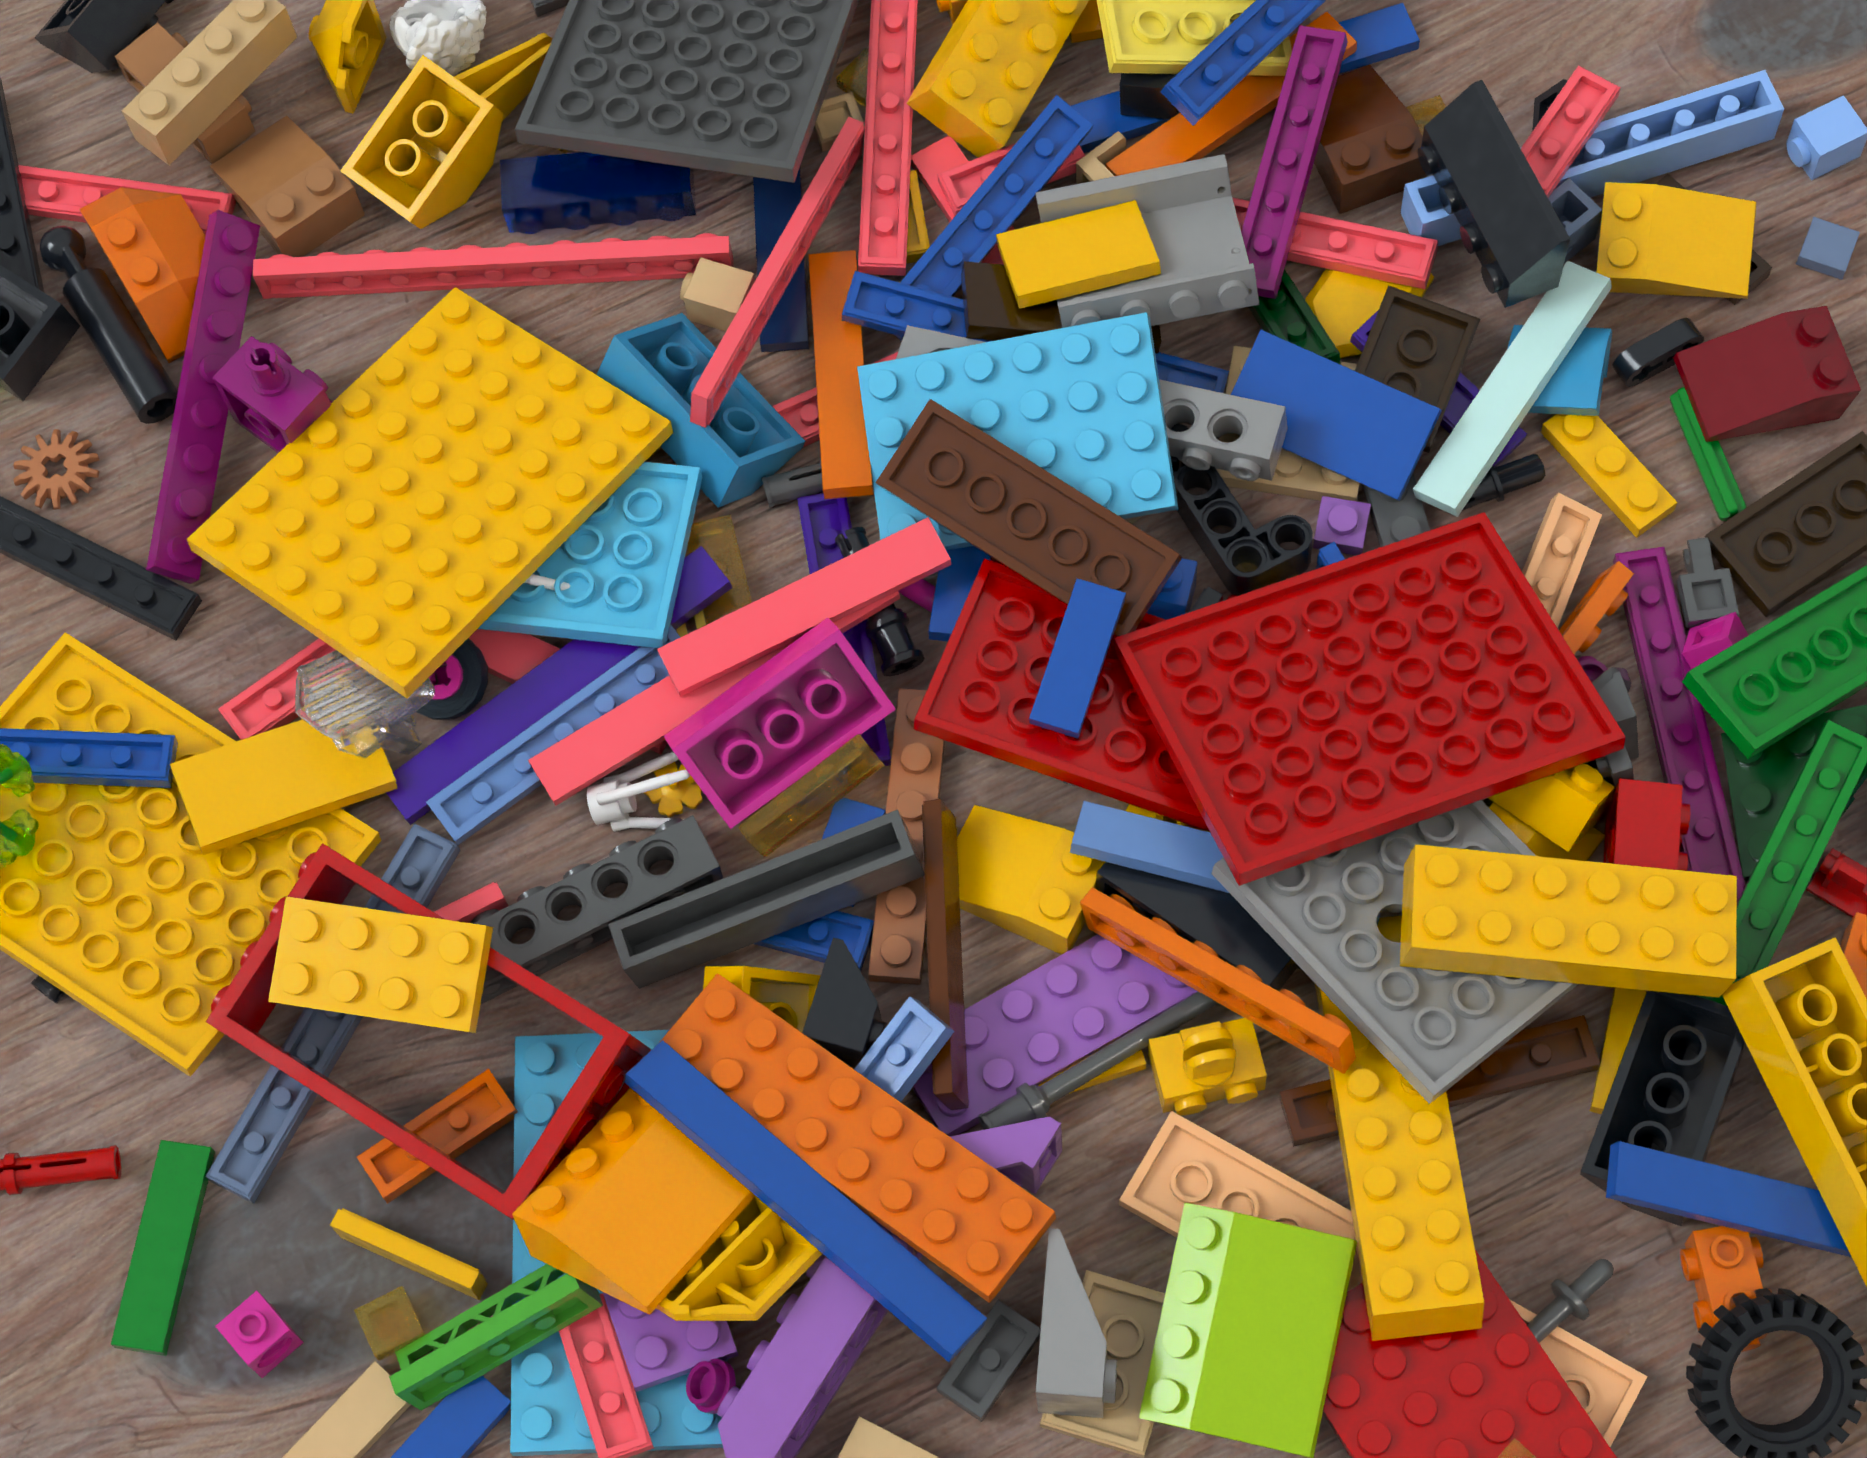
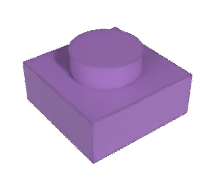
[1313,496,1371,555]

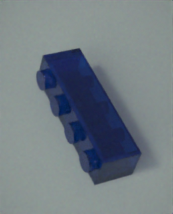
[500,152,696,234]

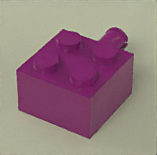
[212,336,332,453]

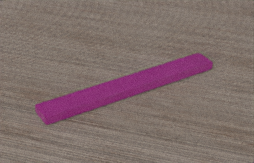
[1613,547,1745,902]

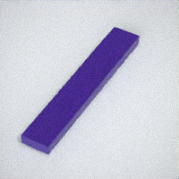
[797,493,891,773]

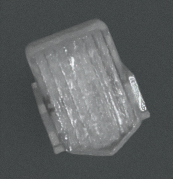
[295,650,435,759]

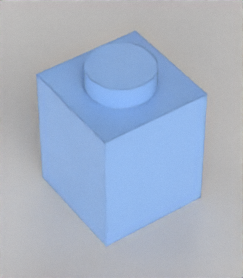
[1786,95,1867,181]

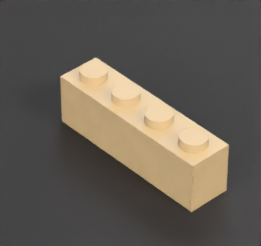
[122,0,297,166]

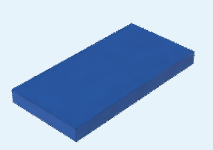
[1231,330,1442,501]

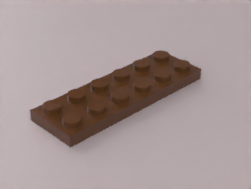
[875,399,1182,637]

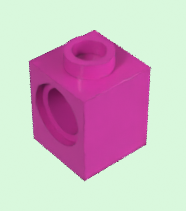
[215,1290,304,1378]

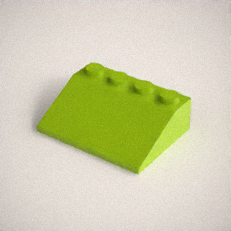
[1139,1203,1358,1458]

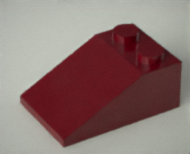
[1673,306,1861,442]

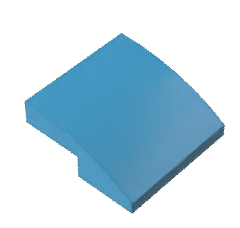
[1507,325,1612,416]

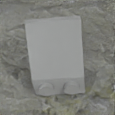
[1036,1228,1117,1418]

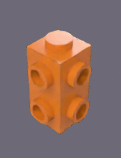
[1680,1226,1772,1352]

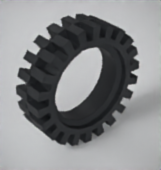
[1686,1288,1867,1458]

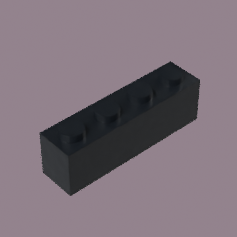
[1096,862,1298,991]

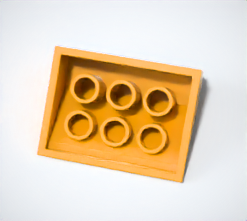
[512,1088,755,1315]

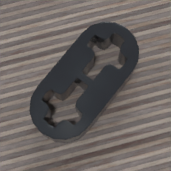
[1612,317,1704,387]

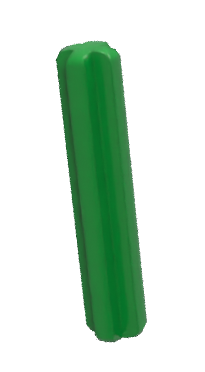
[1670,387,1747,521]

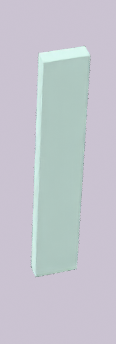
[1413,261,1612,517]

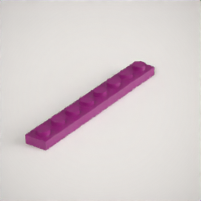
[146,210,260,584]

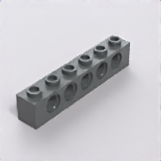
[471,815,723,1004]

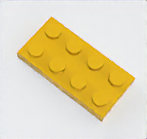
[268,897,493,1033]

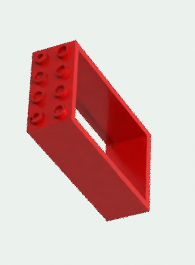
[206,843,651,1221]

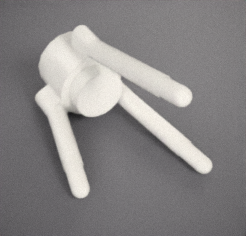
[587,751,690,832]

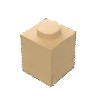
[680,257,755,332]

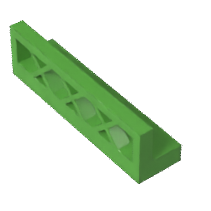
[389,1264,603,1411]

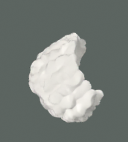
[389,0,487,76]

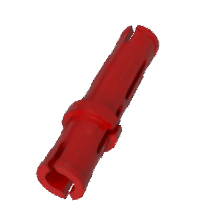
[0,1145,122,1195]

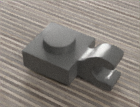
[1676,537,1739,628]

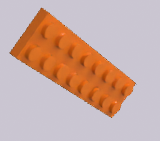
[660,973,1056,1303]

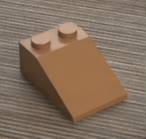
[210,115,365,257]

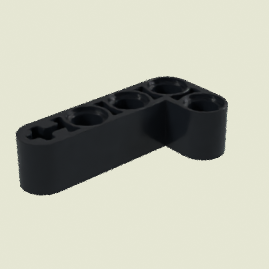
[1170,423,1313,596]

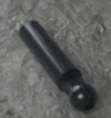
[40,226,178,424]

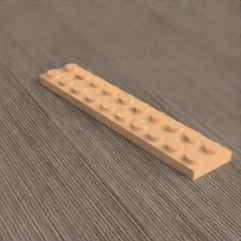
[1119,1111,1648,1447]

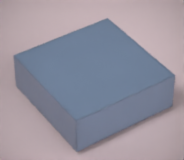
[1796,217,1860,280]

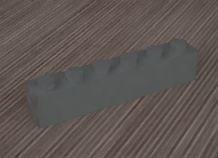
[608,810,925,989]

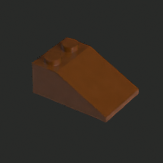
[1314,64,1428,214]

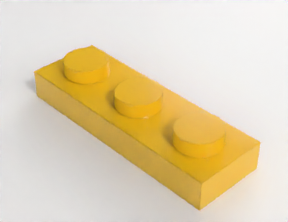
[1540,414,1677,538]

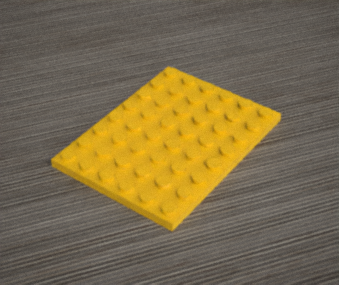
[187,287,673,699]
[0,632,382,1077]

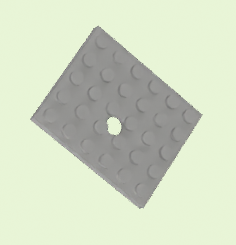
[1211,800,1579,1104]

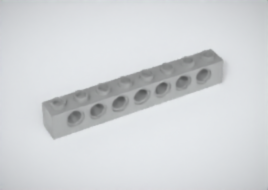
[896,325,1288,481]

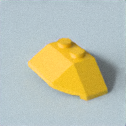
[656,1196,822,1321]

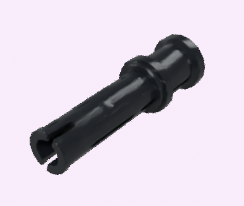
[835,527,925,676]

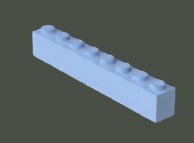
[1401,70,1784,246]

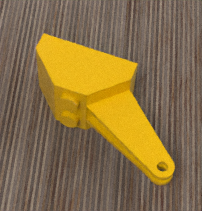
[341,33,552,229]

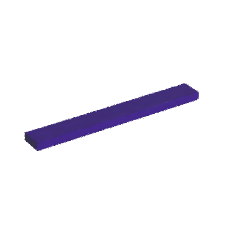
[386,546,733,825]

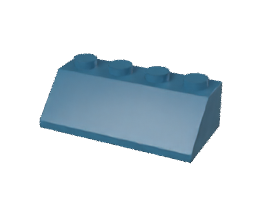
[596,313,806,508]

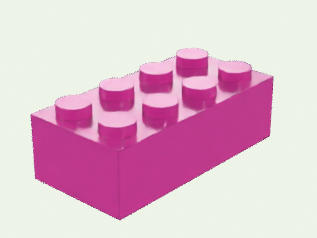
[664,618,896,829]

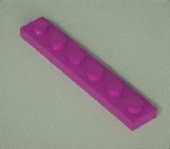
[1241,25,1348,299]

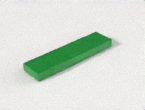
[111,1140,215,1356]

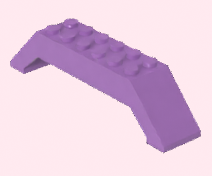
[717,1117,1063,1458]

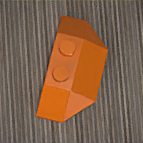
[79,187,206,363]

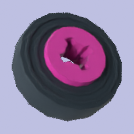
[403,638,488,720]

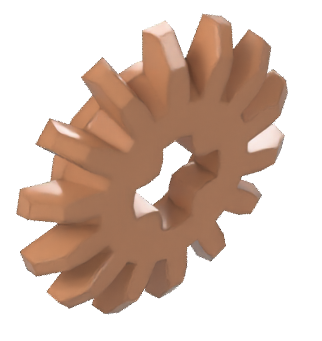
[13,429,100,510]

